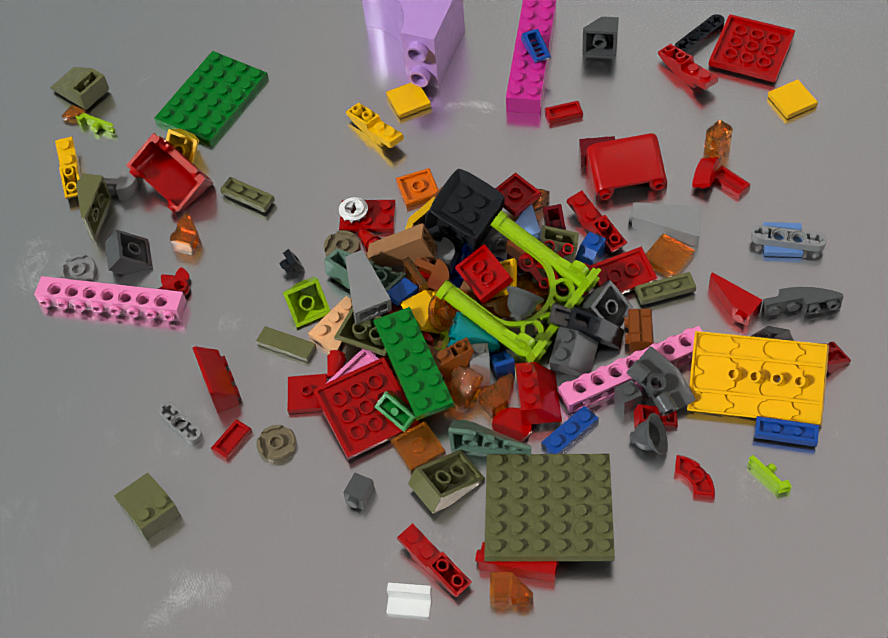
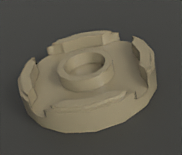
[324,230,361,256]
[256,425,297,463]

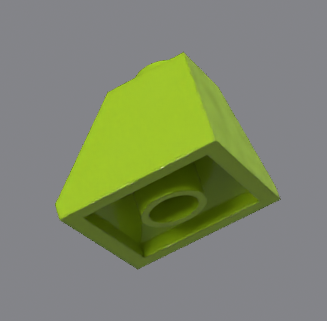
[282,276,331,327]

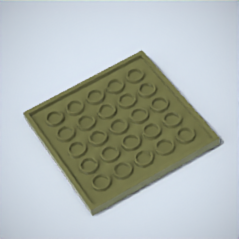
[484,453,615,561]

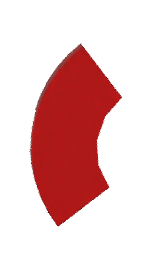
[674,455,715,500]

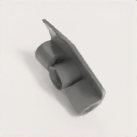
[626,346,695,416]

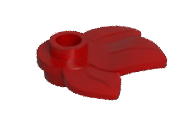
[158,267,190,296]

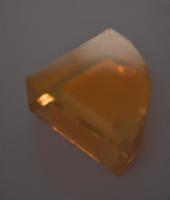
[62,105,86,121]

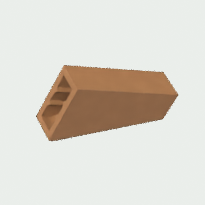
[366,223,438,268]

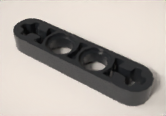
[675,14,725,54]

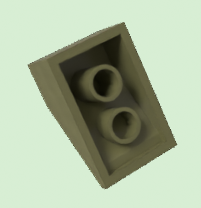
[76,173,112,240]
[408,449,485,514]
[114,472,181,540]

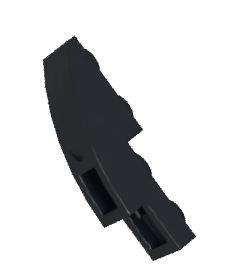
[547,303,625,349]

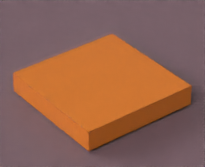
[396,168,439,208]

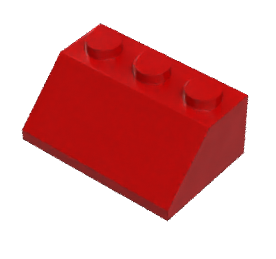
[192,346,240,413]
[516,362,562,425]

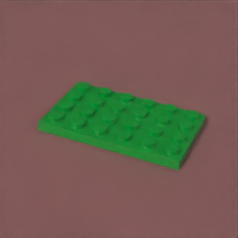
[154,51,268,146]

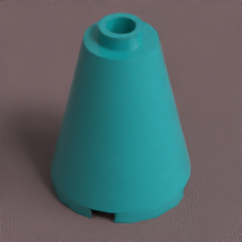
[446,311,501,353]

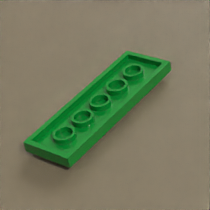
[373,307,454,420]

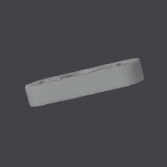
[158,402,203,445]

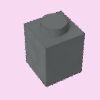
[614,379,642,415]
[343,473,375,509]

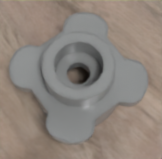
[491,232,507,251]

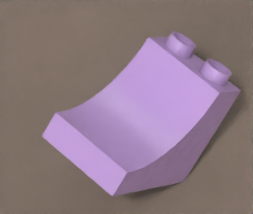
[362,0,465,88]

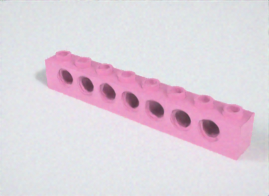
[34,276,187,321]
[558,326,703,415]

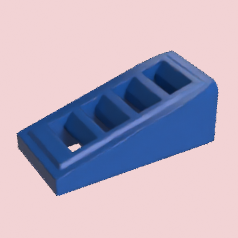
[521,29,551,63]

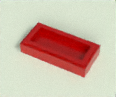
[545,101,583,125]
[713,165,751,199]
[211,419,252,461]

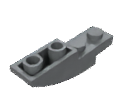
[761,287,844,316]

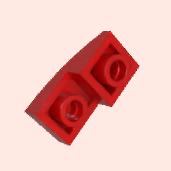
[692,157,720,189]

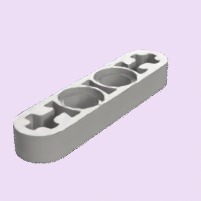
[751,225,827,252]

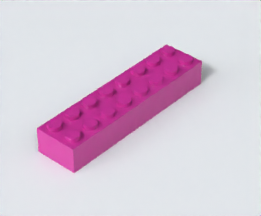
[506,0,556,114]

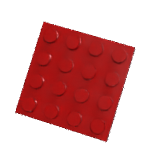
[708,14,795,82]
[313,357,420,460]

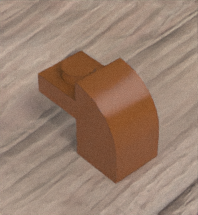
[412,257,449,291]

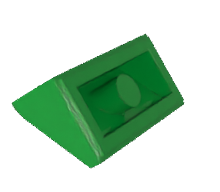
[374,391,416,432]

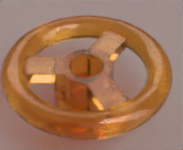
[428,295,456,332]

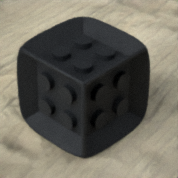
[424,169,505,256]

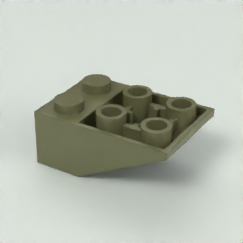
[50,67,109,110]
[532,225,579,291]

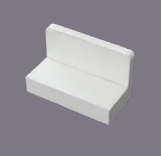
[386,582,432,618]

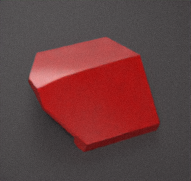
[819,342,851,374]

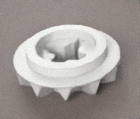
[339,197,368,223]

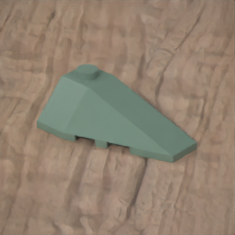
[448,420,532,455]

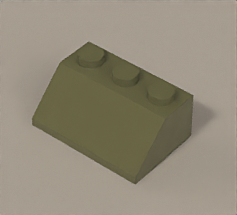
[334,307,388,357]

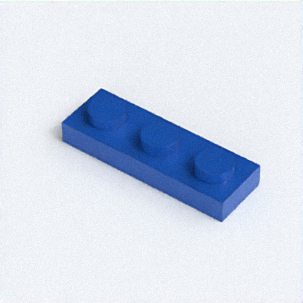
[541,405,599,454]
[754,416,819,447]

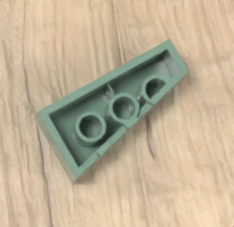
[325,248,406,291]

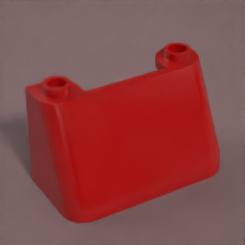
[126,133,214,213]
[586,133,667,201]

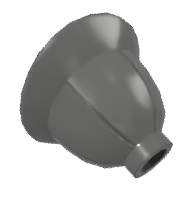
[507,286,544,321]
[630,413,668,456]

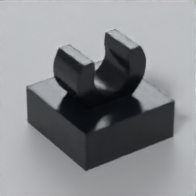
[279,249,305,273]

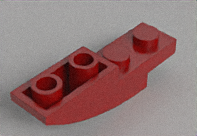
[658,44,718,90]
[567,190,627,253]
[397,523,472,598]

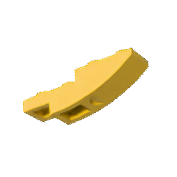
[346,102,404,148]
[55,136,81,199]

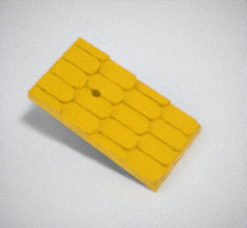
[687,331,829,426]

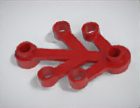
[518,240,592,293]

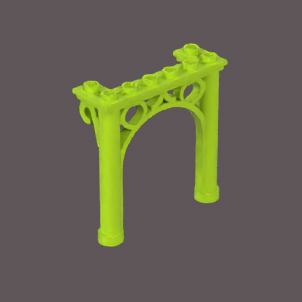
[435,210,601,363]

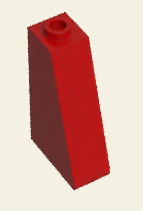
[475,542,559,583]

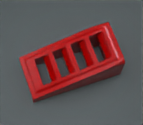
[634,404,678,429]

